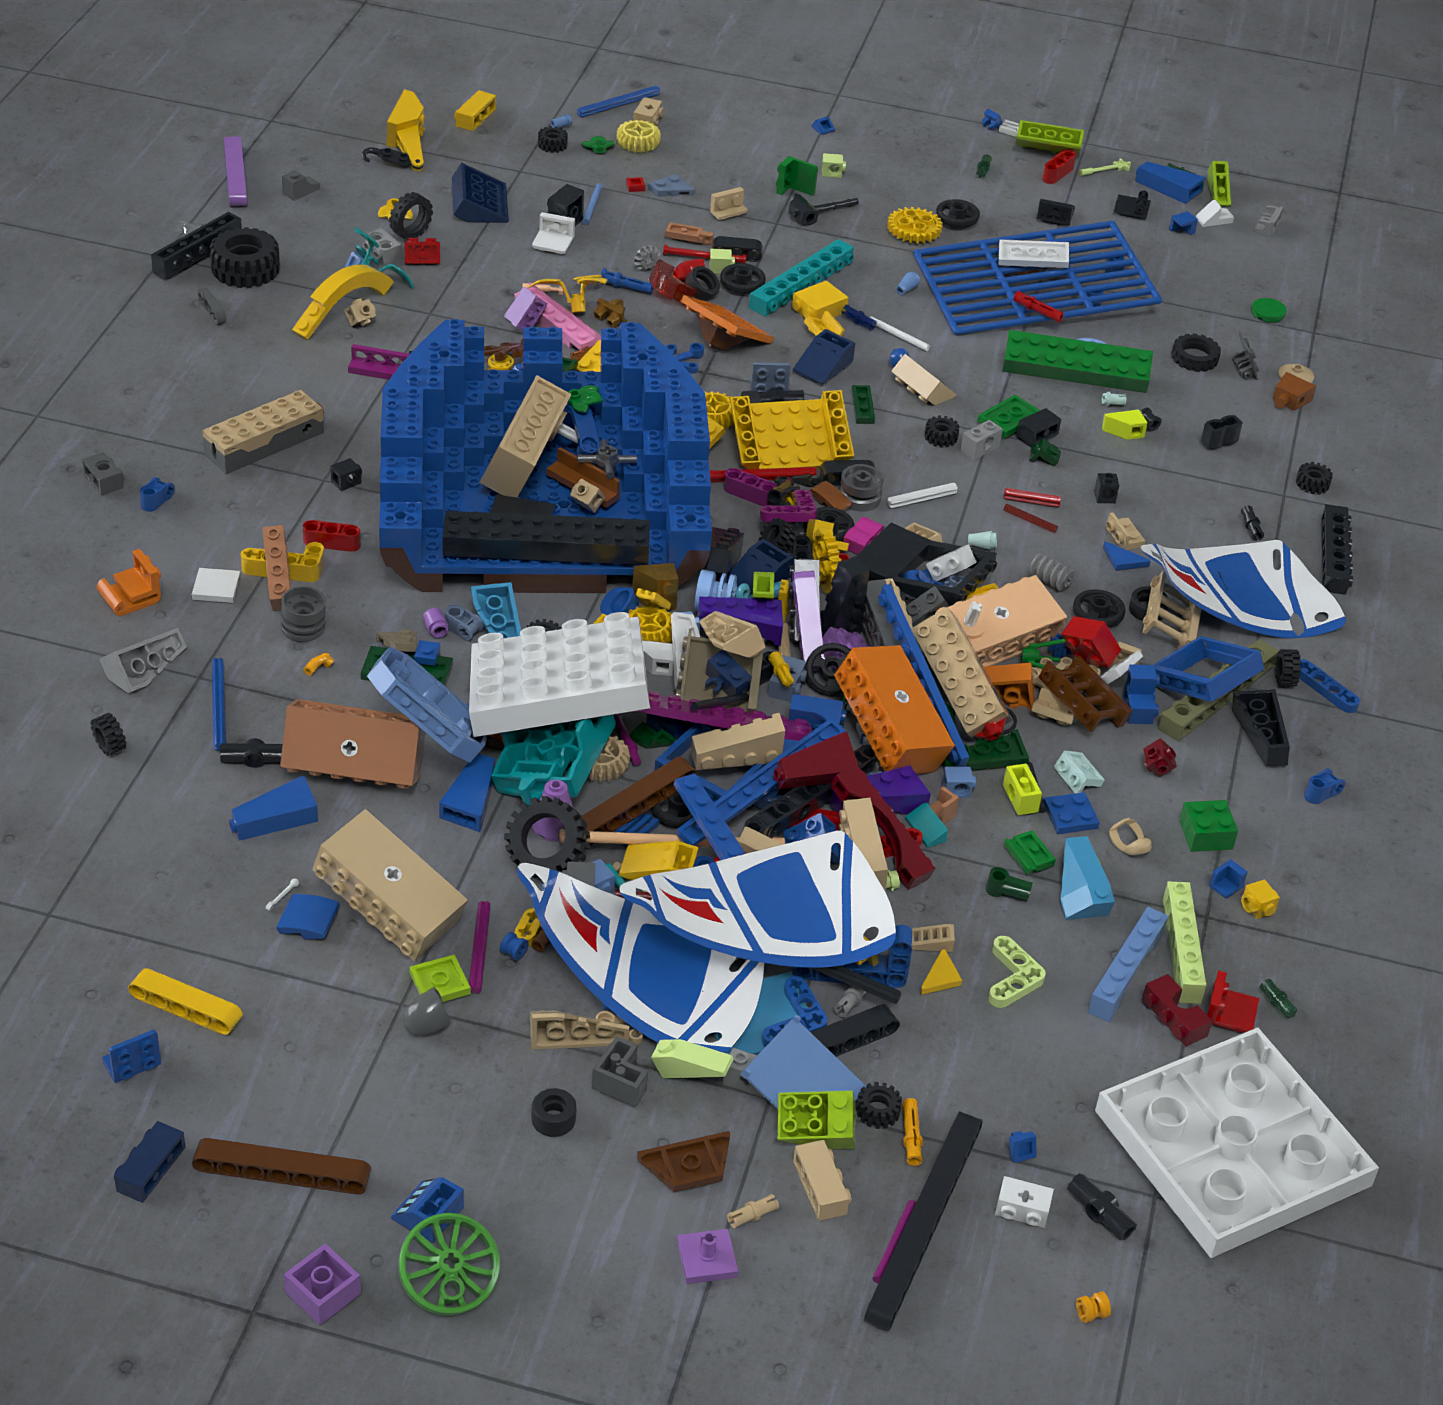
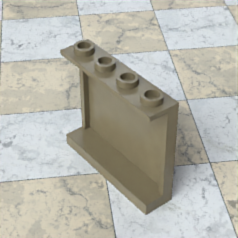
[676,629,764,713]

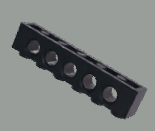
[151,212,242,279]
[1321,504,1353,595]

